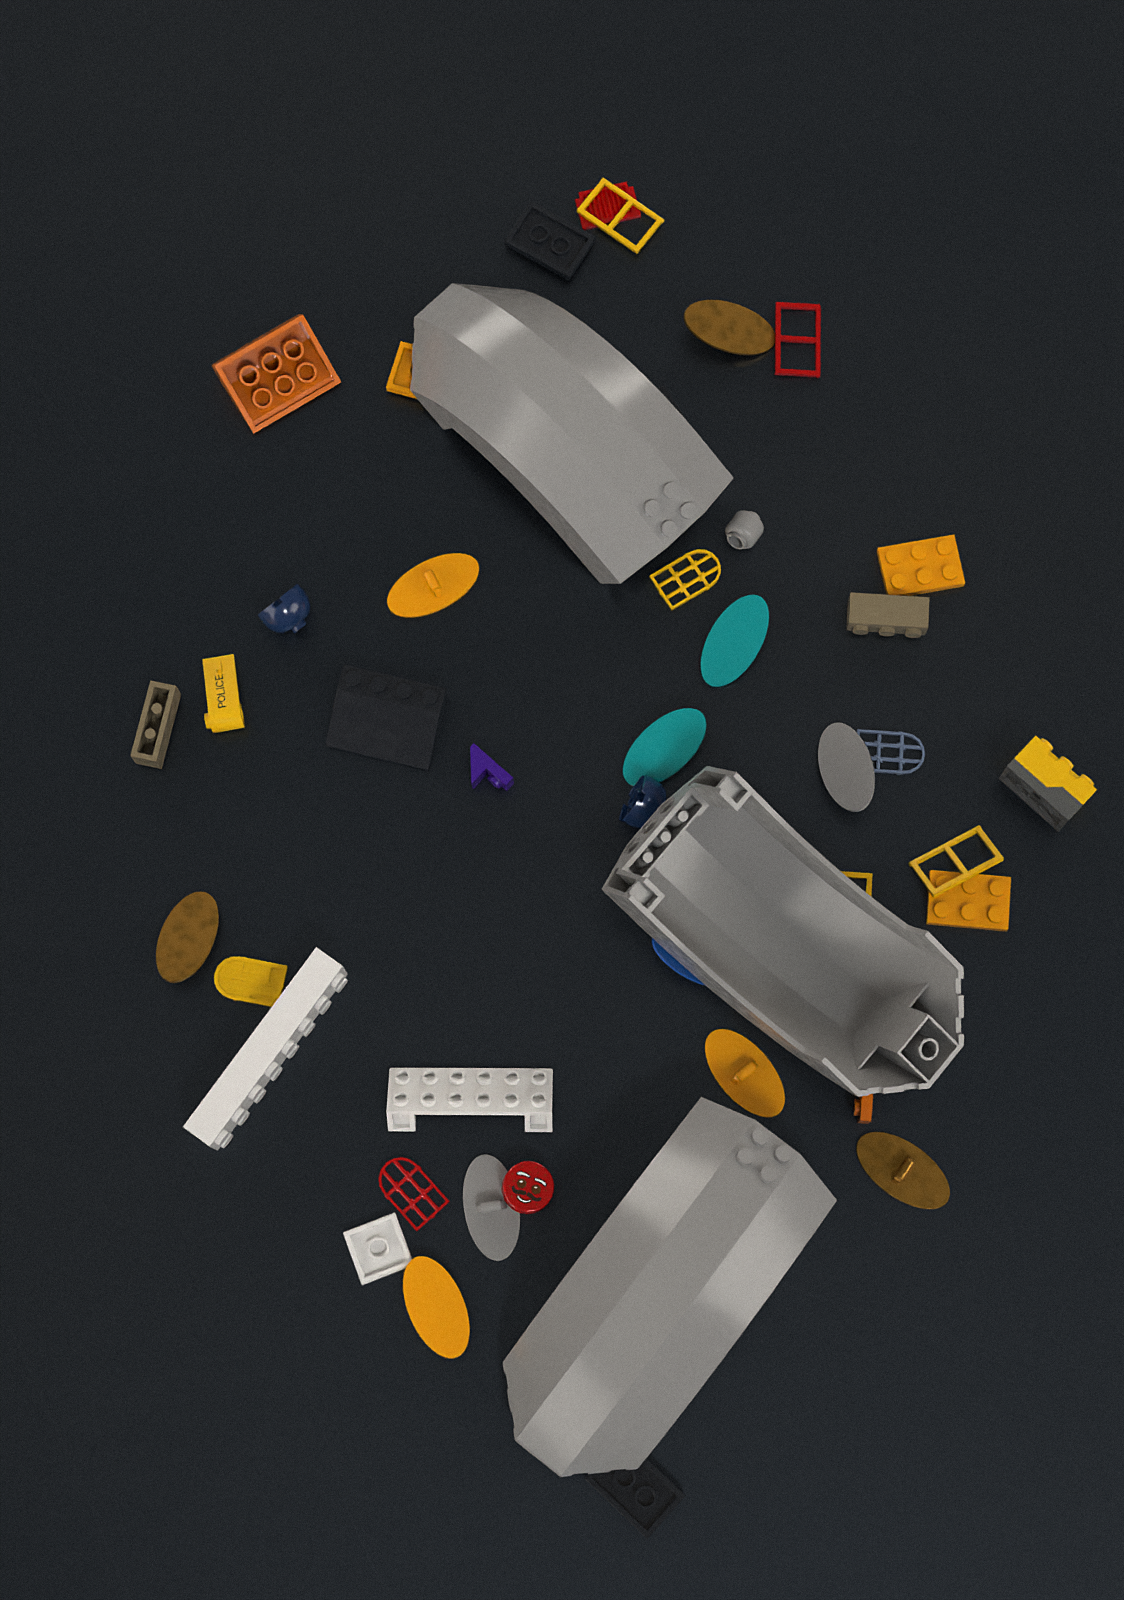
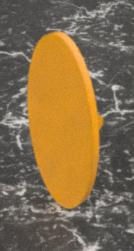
[387,553,479,618]
[705,1029,785,1118]
[403,1256,470,1359]

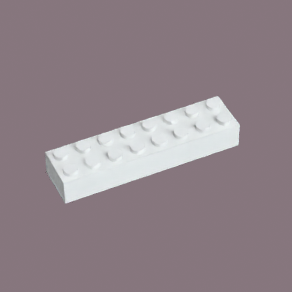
[183,947,348,1151]

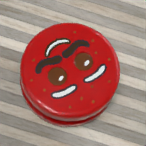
[502,1161,554,1214]

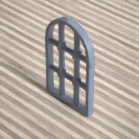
[857,729,925,775]

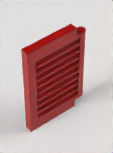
[575,181,641,230]

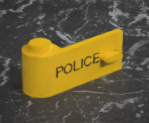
[202,654,245,733]

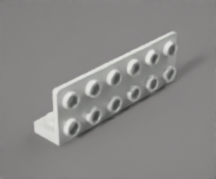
[386,1068,553,1132]

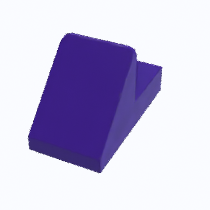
[470,743,514,791]

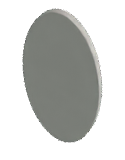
[818,723,875,812]
[463,1155,520,1261]

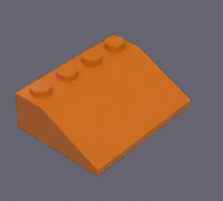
[211,314,341,434]

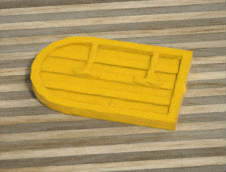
[214,957,288,1007]

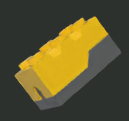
[998,736,1097,832]

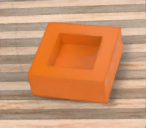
[853,1094,873,1124]

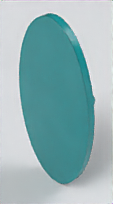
[701,595,769,687]
[623,708,707,786]

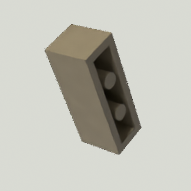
[846,592,929,638]
[131,680,181,769]

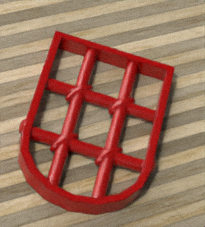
[379,1157,450,1231]

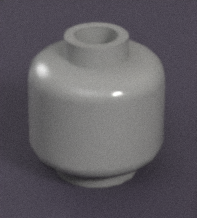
[725,510,764,549]

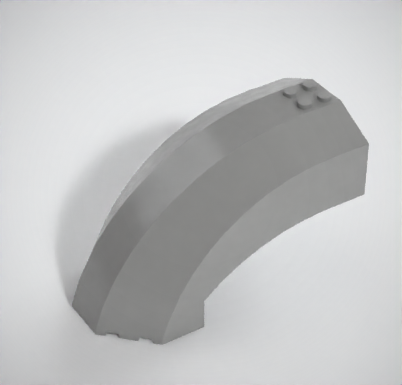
[410,283,733,584]
[602,766,964,1097]
[503,1097,837,1477]

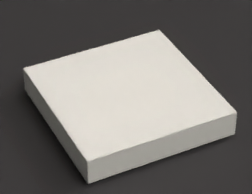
[343,1213,412,1285]

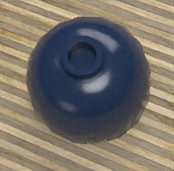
[258,584,310,633]
[619,775,667,829]

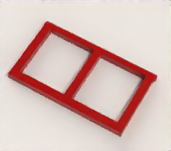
[775,302,821,378]

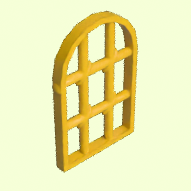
[650,549,721,611]

